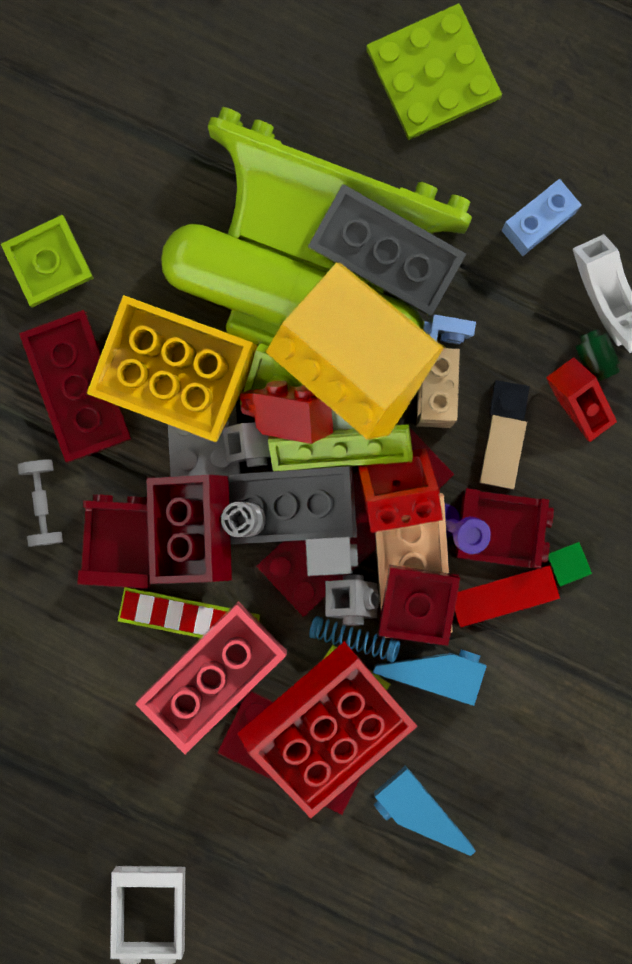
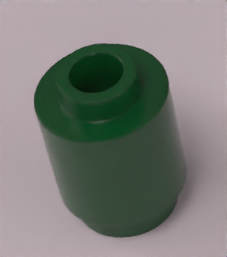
[575,329,620,382]

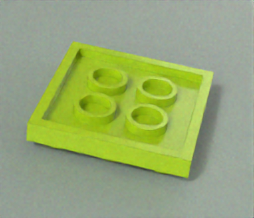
[366,3,502,140]

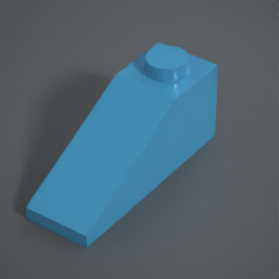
[372,649,487,706]
[373,765,476,856]

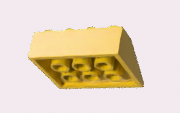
[266,263,444,439]
[87,295,258,443]

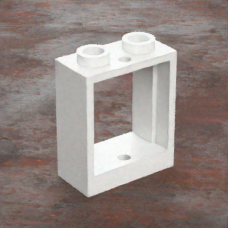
[111,866,185,964]

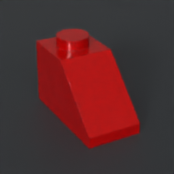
[546,357,617,442]

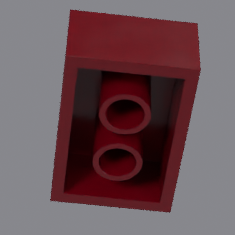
[146,475,232,584]

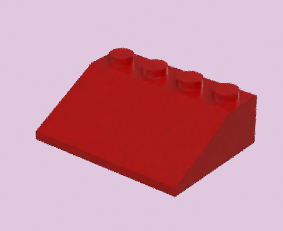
[237,641,418,818]

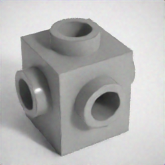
[326,575,380,626]

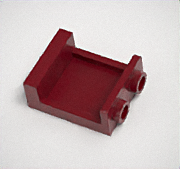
[455,488,554,569]
[77,494,151,588]

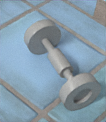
[18,460,63,547]

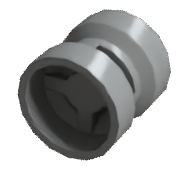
[221,502,266,537]

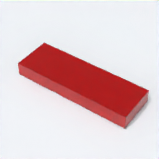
[454,565,560,628]

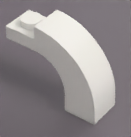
[573,234,632,353]

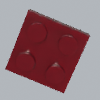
[378,564,460,646]

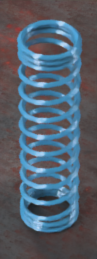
[309,616,400,663]

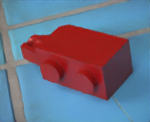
[240,380,333,444]

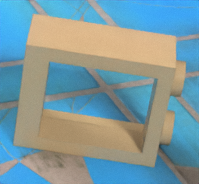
[416,349,460,428]

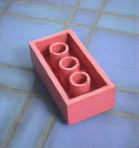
[135,601,287,754]

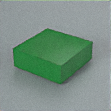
[548,542,592,587]

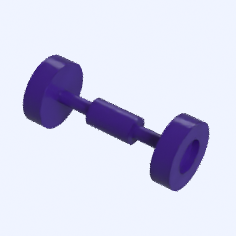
[444,503,491,554]

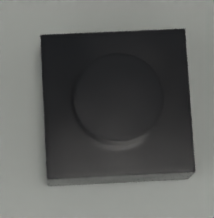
[489,380,530,421]

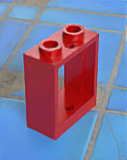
[358,448,443,533]

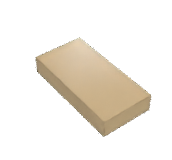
[479,415,527,490]

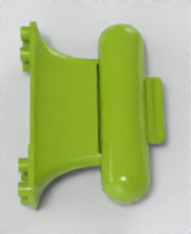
[161,107,472,346]

